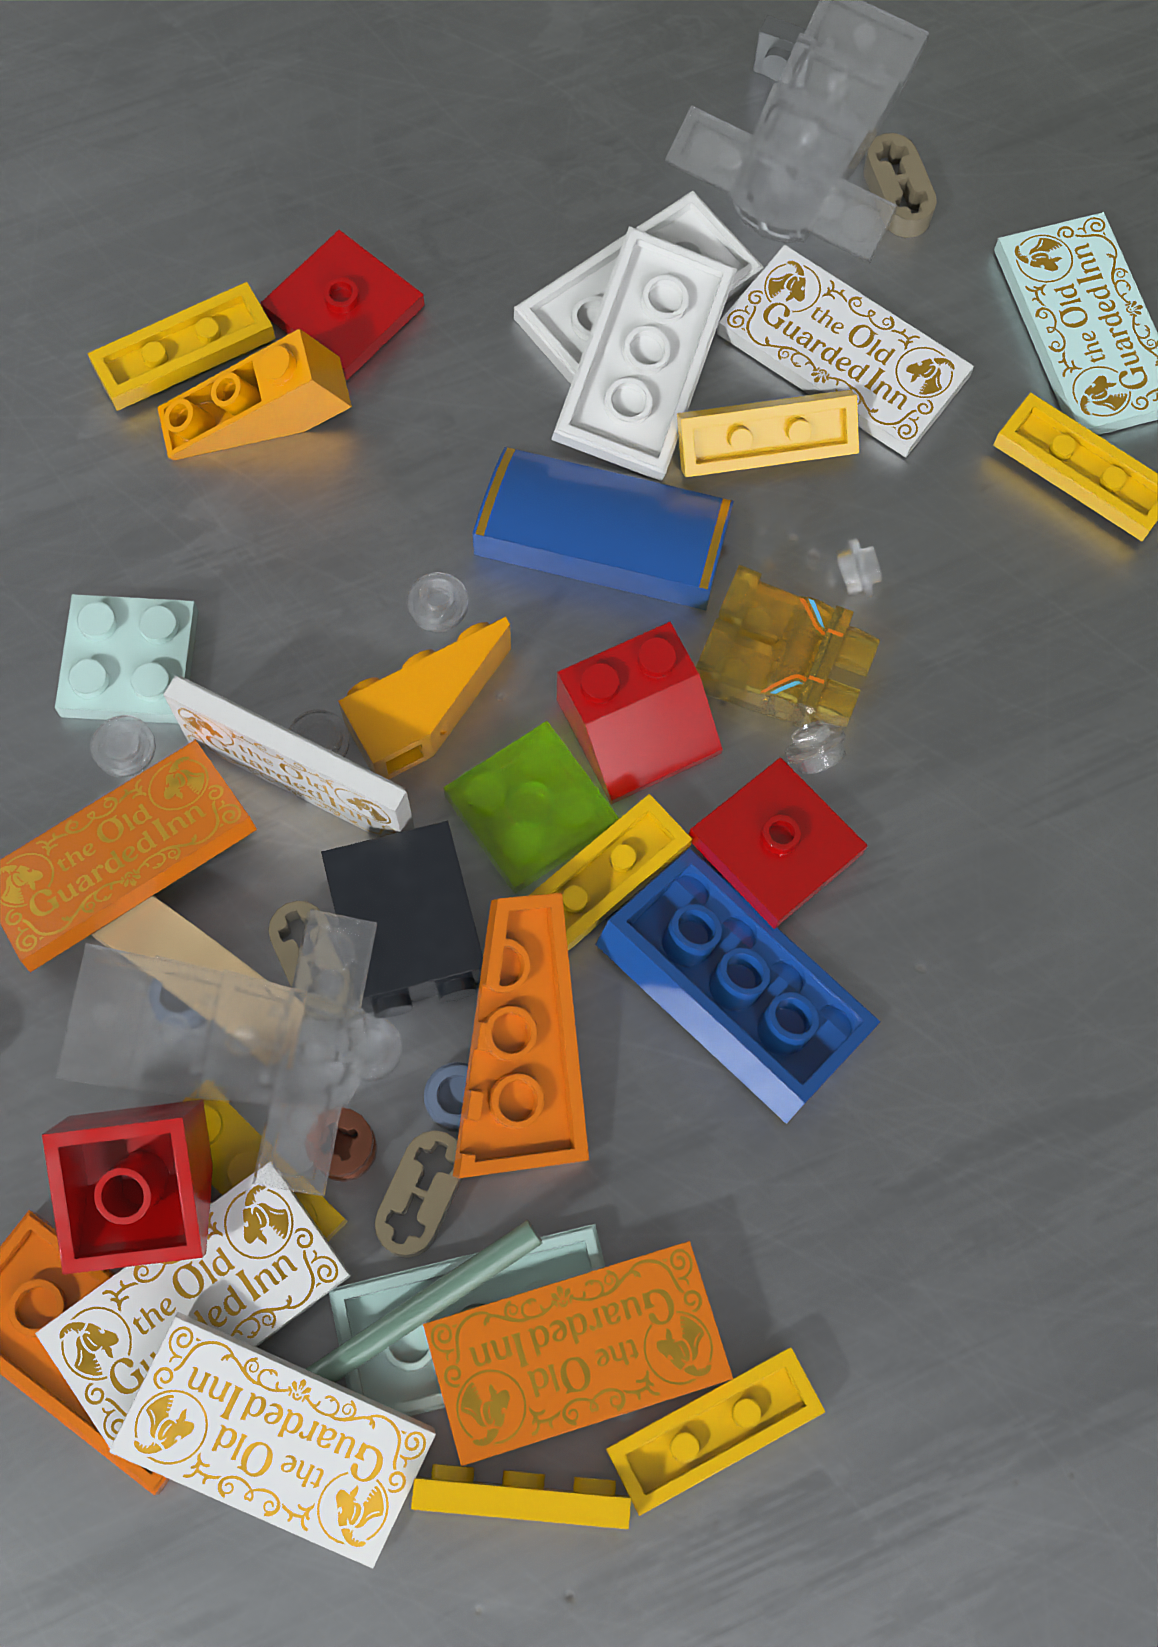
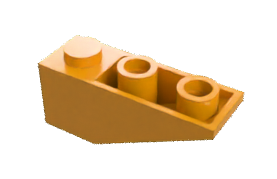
[157,329,352,460]
[338,617,511,780]

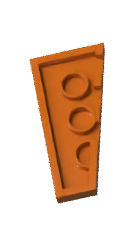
[453,893,589,1178]

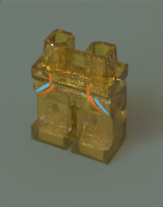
[696,565,880,731]

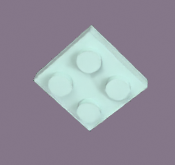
[55,594,199,724]

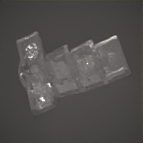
[665,0,929,263]
[55,909,377,1196]

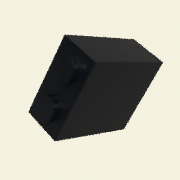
[321,820,483,1018]

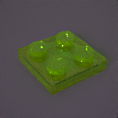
[443,721,619,894]

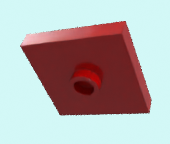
[260,229,425,380]
[688,757,868,929]

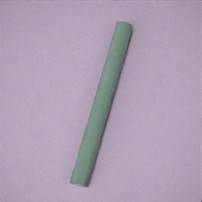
[306,1220,543,1383]

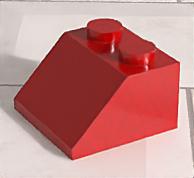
[557,621,723,804]
[42,1099,213,1275]

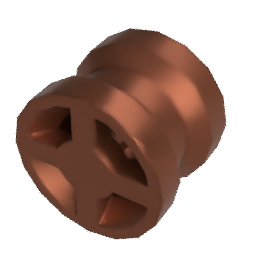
[304,1107,377,1182]

